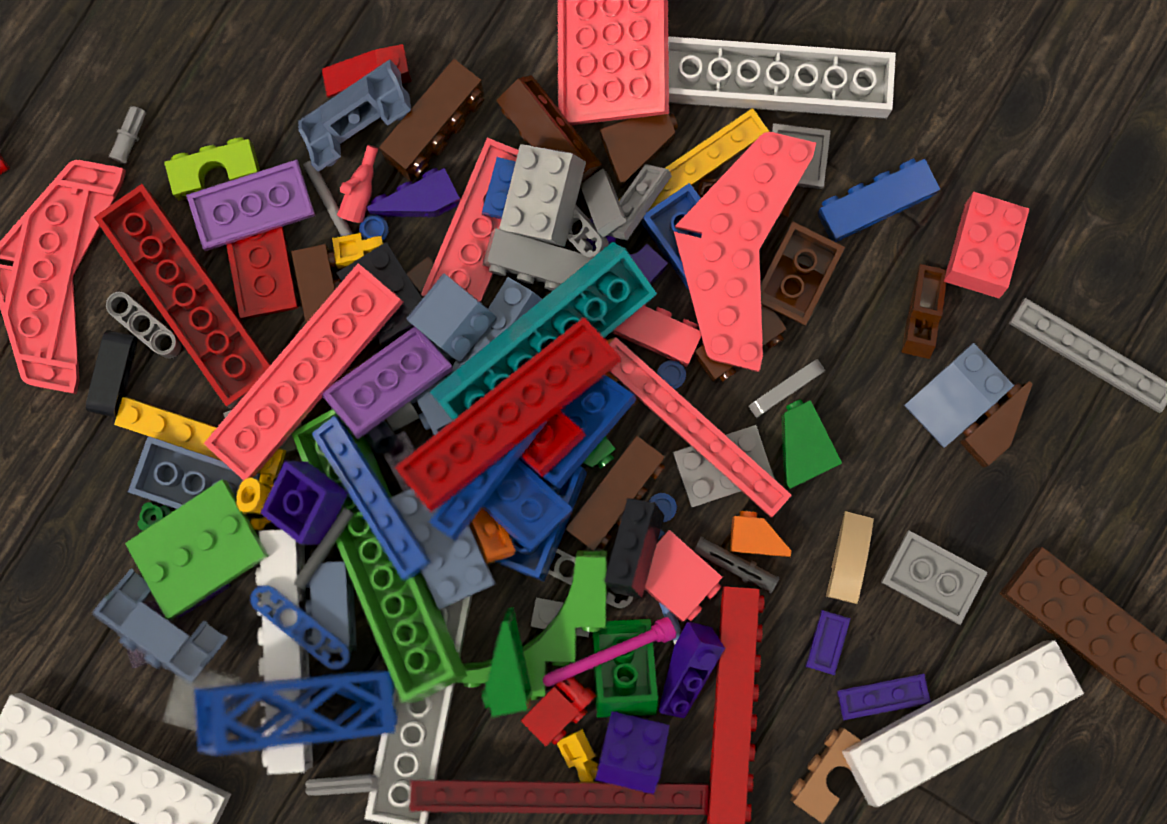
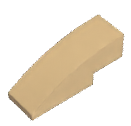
[826,511,874,604]

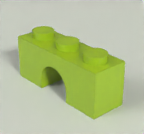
[164,138,260,201]

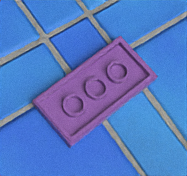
[186,160,316,251]
[322,326,453,439]

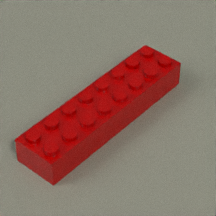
[94,184,271,410]

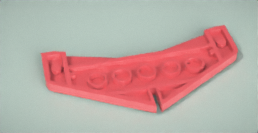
[674,132,816,372]
[0,160,126,395]

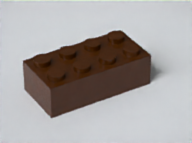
[379,58,484,181]

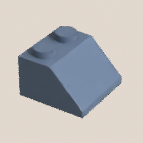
[406,273,497,362]

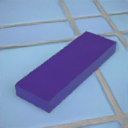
[837,674,930,720]

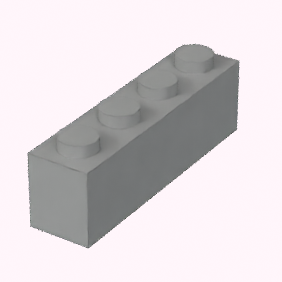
[483,228,591,291]

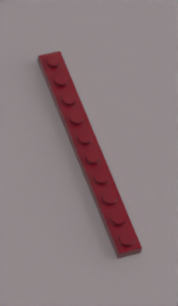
[409,779,709,815]

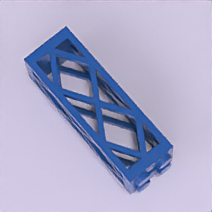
[194,670,398,754]

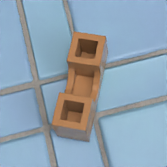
[790,727,861,824]

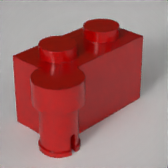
[521,676,596,746]

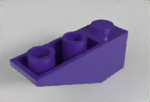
[367,168,461,217]
[659,622,725,719]

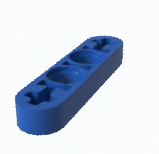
[251,585,351,669]

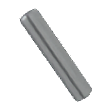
[305,775,379,796]

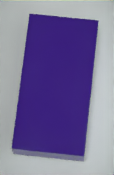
[805,610,851,675]

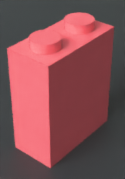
[645,530,722,622]

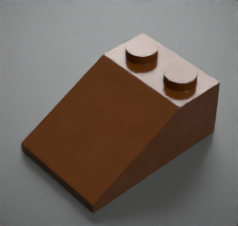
[760,221,845,326]

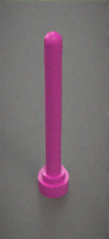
[542,617,676,686]

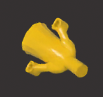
[236,473,274,530]

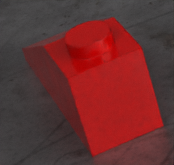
[322,44,411,98]

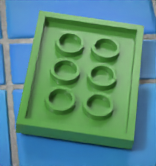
[125,479,269,620]

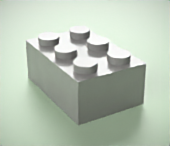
[499,144,586,247]

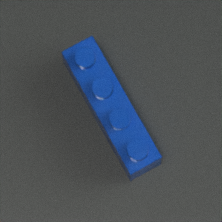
[817,159,940,242]

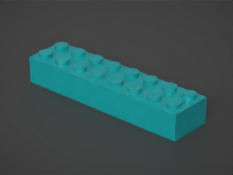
[430,242,657,421]

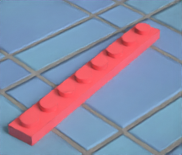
[609,337,792,517]

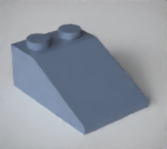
[904,343,1014,448]

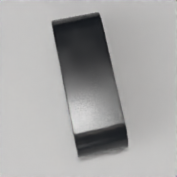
[86,330,137,418]

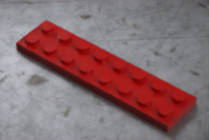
[395,317,622,513]

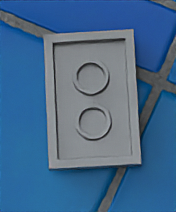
[673,425,774,508]
[880,531,988,625]

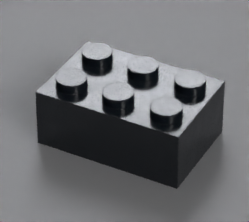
[337,242,422,348]

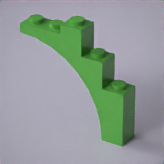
[456,550,607,700]

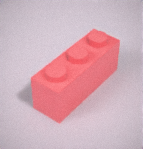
[610,304,701,367]

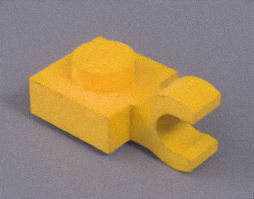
[332,233,383,269]
[557,729,599,782]

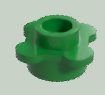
[137,502,170,531]

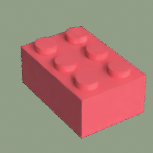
[944,192,1029,298]

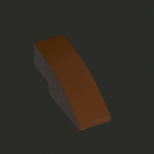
[901,264,947,359]

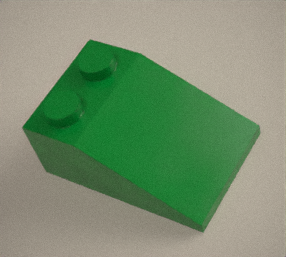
[482,607,533,717]
[592,619,658,718]

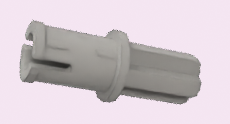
[108,106,146,164]

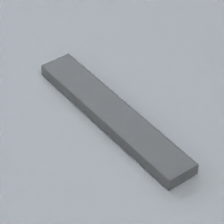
[1009,298,1167,413]

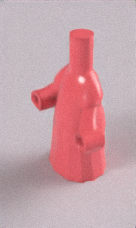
[337,145,379,223]

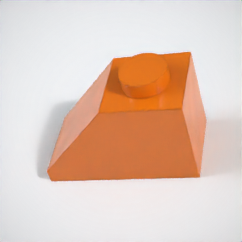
[730,511,791,557]

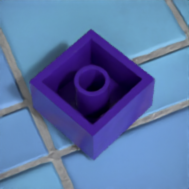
[260,461,348,545]
[595,711,670,794]

